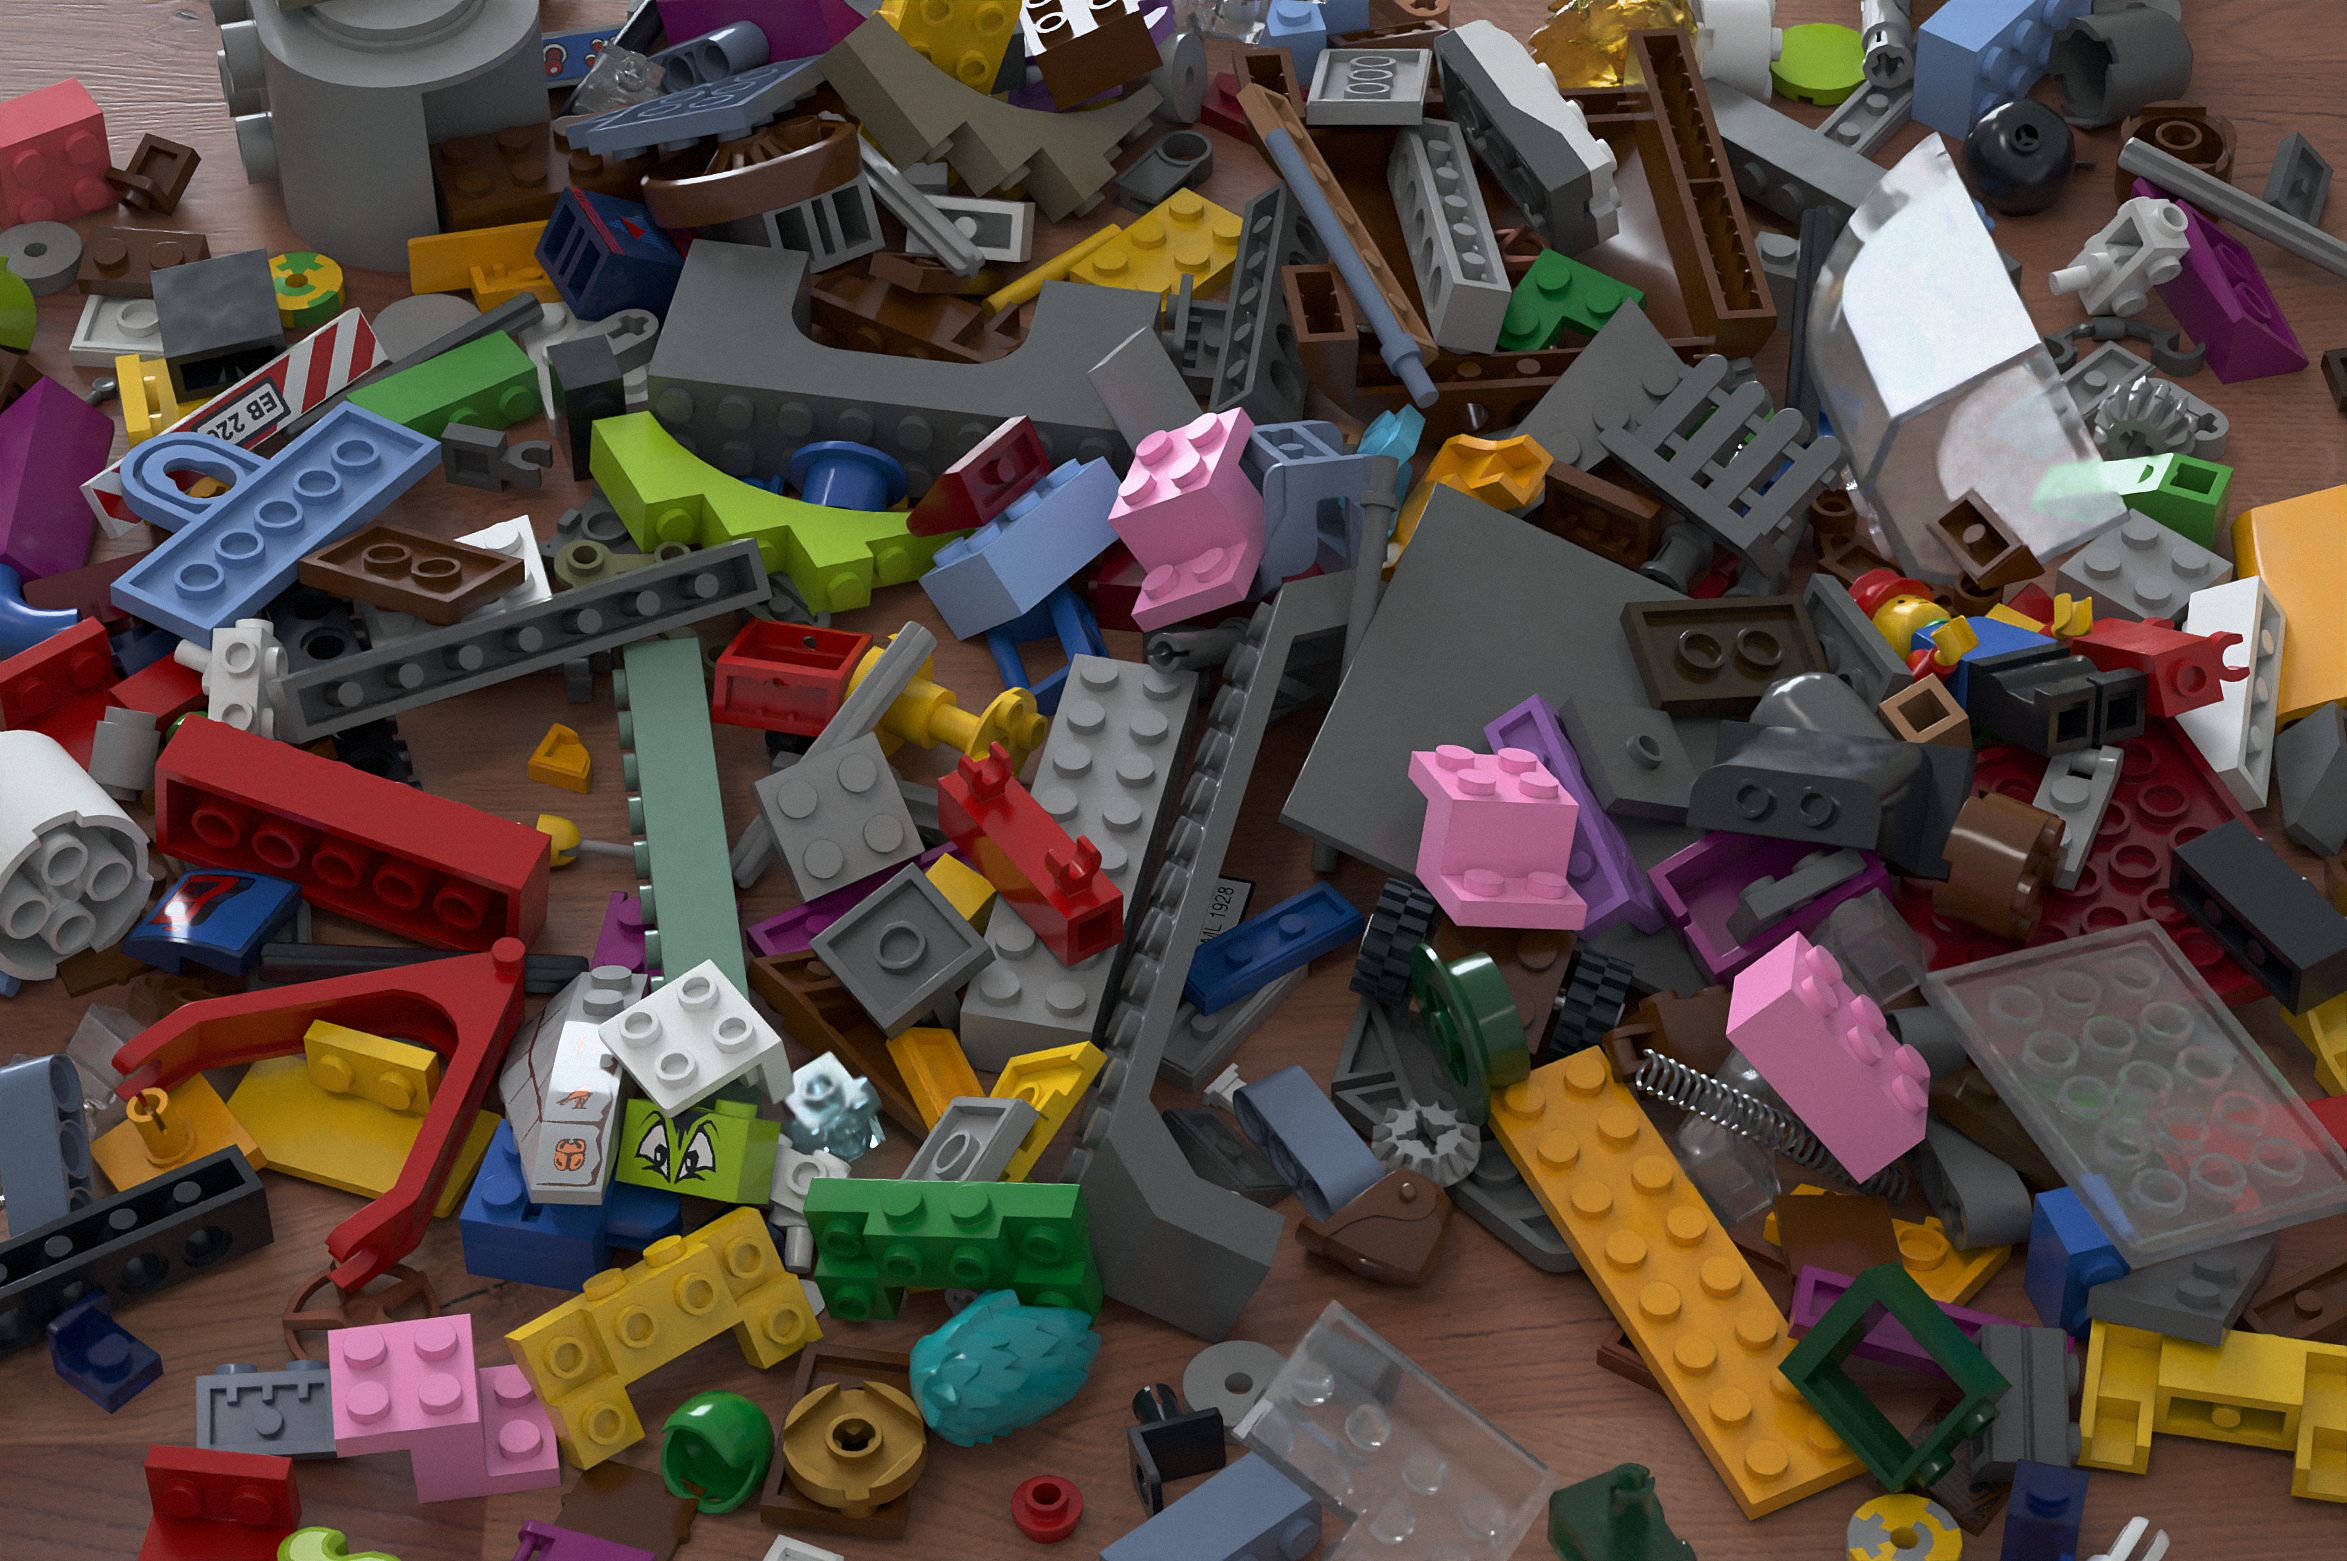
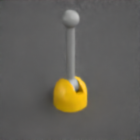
[536,814,634,867]

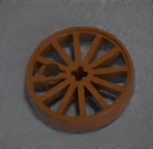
[640,115,863,229]

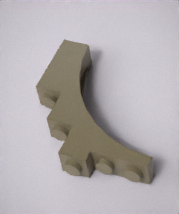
[814,11,1165,224]

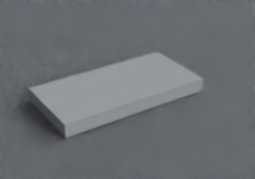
[1306,49,1432,125]

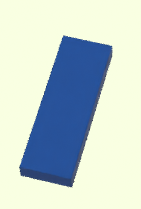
[1182,880,1364,1017]

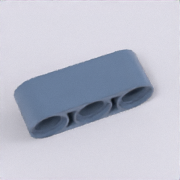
[625,20,769,105]
[0,1052,98,1238]
[1232,1064,1387,1222]

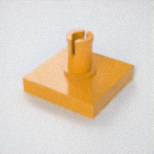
[90,1072,268,1193]

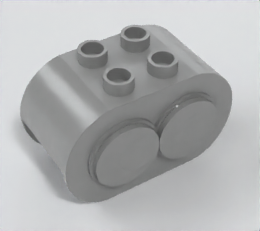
[209,0,551,272]

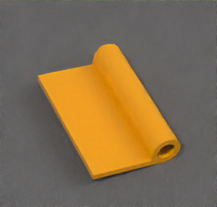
[2230,484,2347,738]

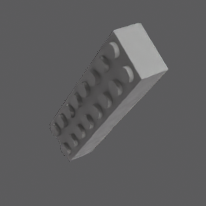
[960,653,1199,1087]

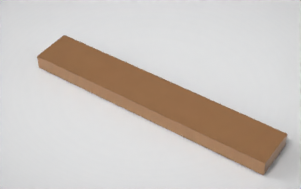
[1236,83,1440,368]

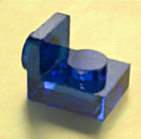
[46,1289,164,1415]

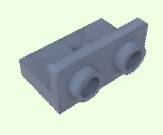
[196,1360,343,1461]

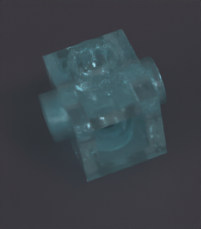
[779,1051,886,1164]

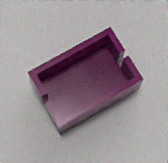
[1646,831,1893,993]

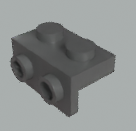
[1161,274,1228,397]

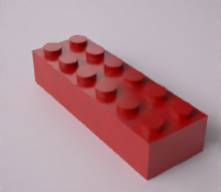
[155,712,552,953]

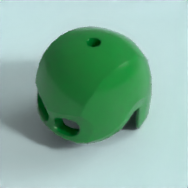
[660,1390,775,1515]

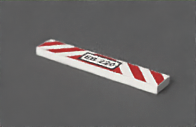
[79,307,388,539]

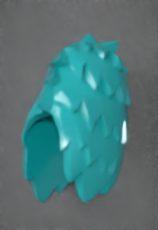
[909,1289,1102,1447]

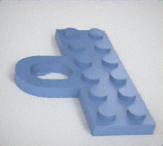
[110,400,442,650]

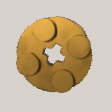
[783,1381,928,1518]

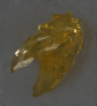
[1528,0,1698,89]

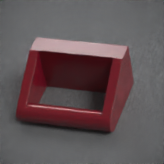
[906,415,1052,537]

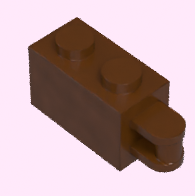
[1600,985,1763,1101]

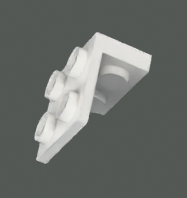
[597,959,796,1118]

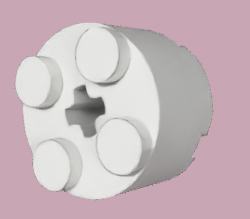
[1683,0,1783,105]

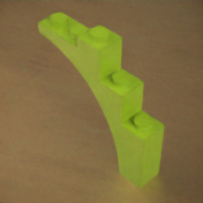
[589,410,976,617]

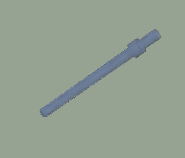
[1265,128,1439,408]

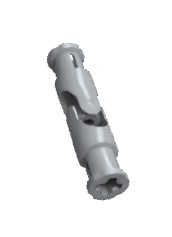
[1860,0,1913,89]

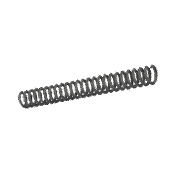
[1636,1049,1908,1206]

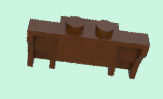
[810,252,1030,364]

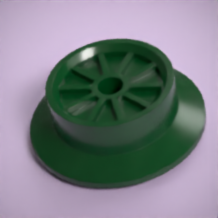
[1410,943,1531,1126]

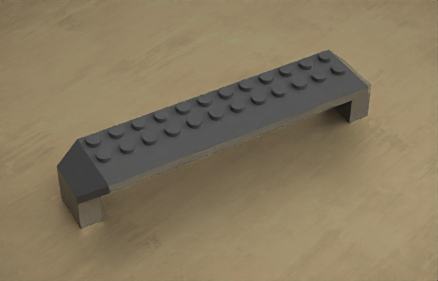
[1057,568,1389,1344]

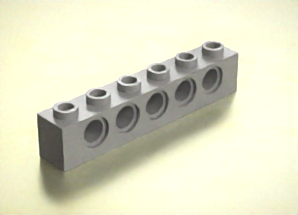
[1386,117,1512,354]

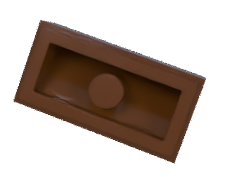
[1924,487,2046,590]

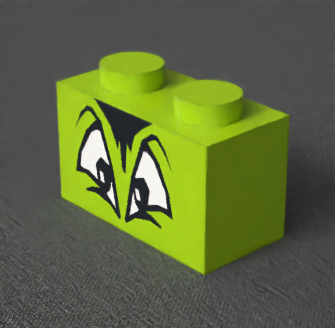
[615,1098,781,1204]

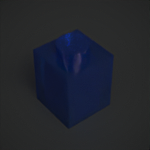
[2000,1458,2090,1561]

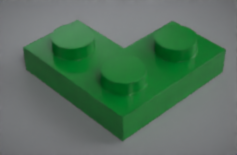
[1495,247,1648,352]

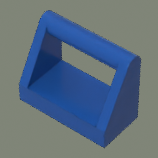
[984,581,1112,717]

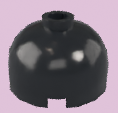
[1959,98,2076,217]

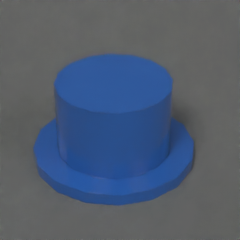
[788,441,909,512]

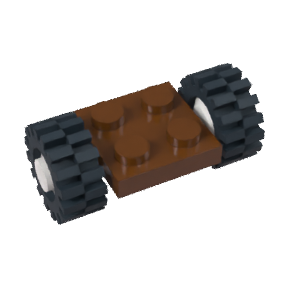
[1349,877,1635,1063]

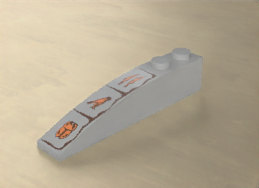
[499,965,649,1205]

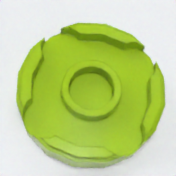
[1769,23,1867,106]

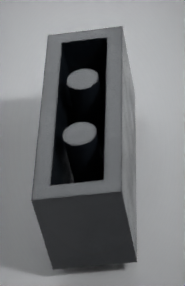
[2168,818,2347,1017]

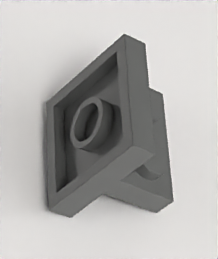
[808,862,996,1042]

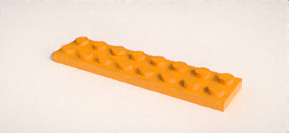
[1487,1045,1870,1521]

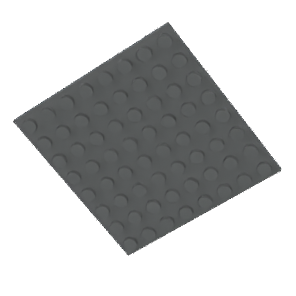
[1278,481,1747,999]

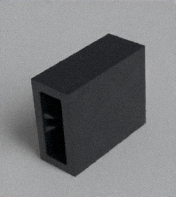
[150,247,288,404]

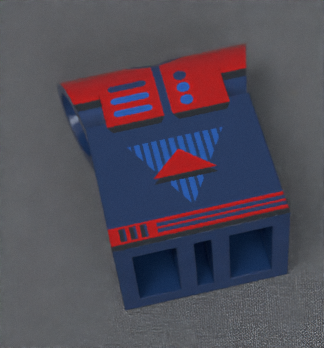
[533,186,704,330]

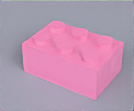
[1726,931,1931,1184]

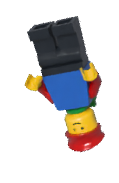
[1847,569,2148,758]

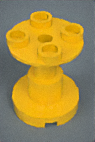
[843,633,1048,783]

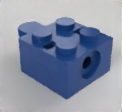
[459,1119,684,1293]

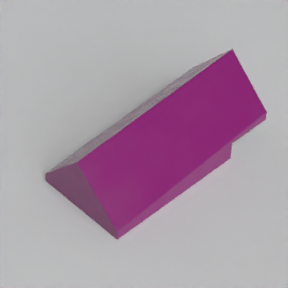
[656,0,867,67]
[2130,176,2310,385]
[0,375,115,601]

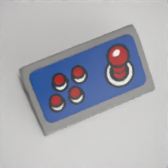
[542,22,627,89]

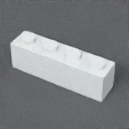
[2174,575,2287,812]

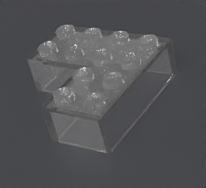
[1230,1299,1563,1561]

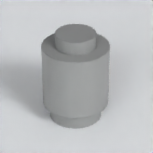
[88,706,161,801]

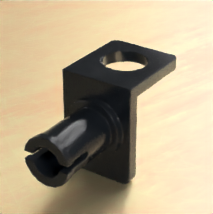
[1127,1383,1226,1519]

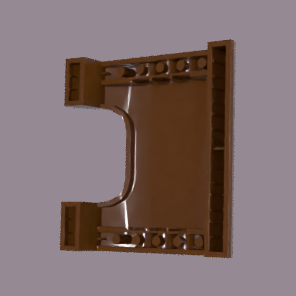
[1232,27,1778,444]

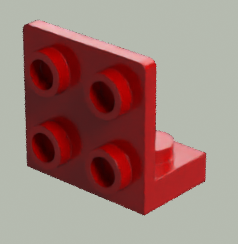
[0,616,167,773]
[138,1444,302,1561]

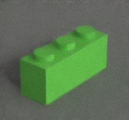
[345,329,542,455]

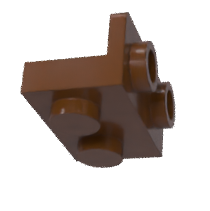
[76,226,211,299]

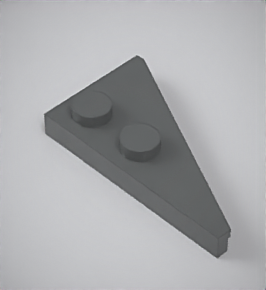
[2086,1231,2279,1347]

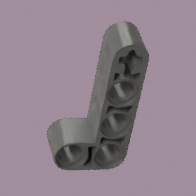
[1884,1002,2033,1251]

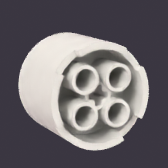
[0,730,154,980]

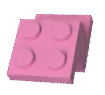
[1107,407,1265,633]
[1408,745,1588,930]
[328,1313,561,1504]

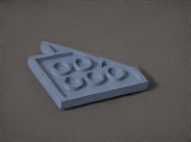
[565,54,827,160]

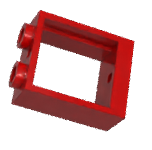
[712,617,873,737]

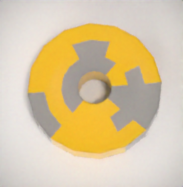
[1845,1493,1963,1561]

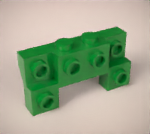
[803,1177,1105,1327]

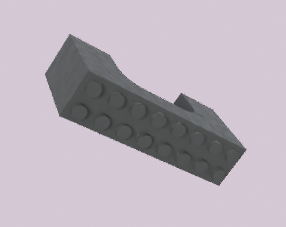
[647,239,1162,499]

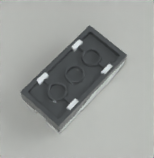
[1434,20,1622,259]

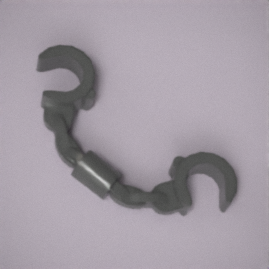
[2024,316,2206,383]

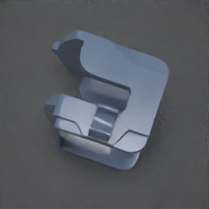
[1238,420,1395,603]

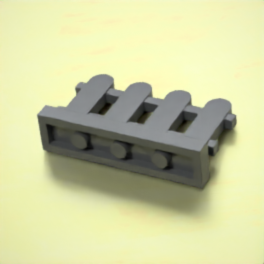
[1596,354,1849,582]

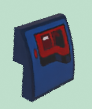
[121,867,303,978]

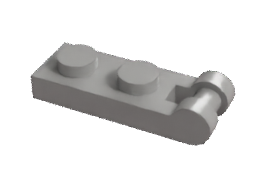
[2032,735,2124,891]

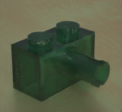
[1547,1463,1698,1561]

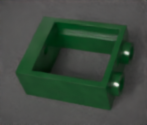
[1777,1261,2012,1494]

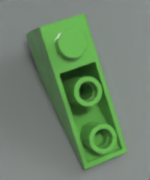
[2032,453,2234,552]

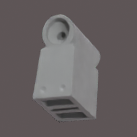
[695,170,886,275]

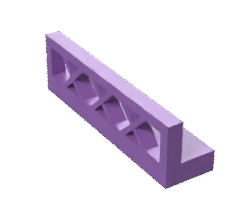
[1483,694,1665,942]

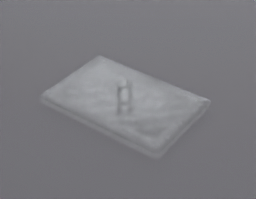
[1920,918,2347,1269]

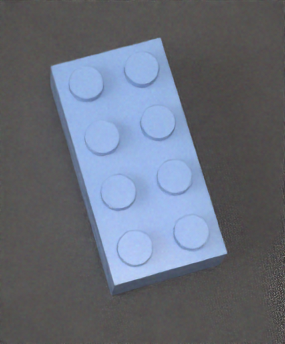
[1910,0,2092,142]

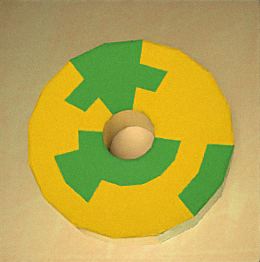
[269,252,346,328]

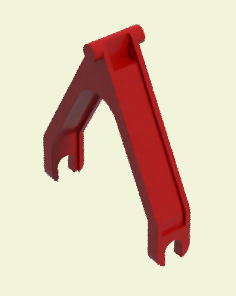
[111,937,525,1293]

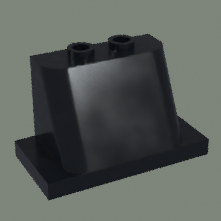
[1685,720,1978,883]

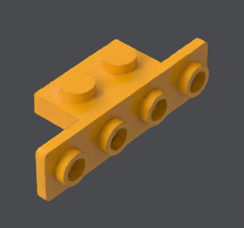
[407,220,565,314]

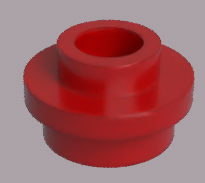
[1011,1475,1083,1544]

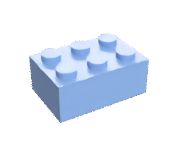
[918,456,1122,641]

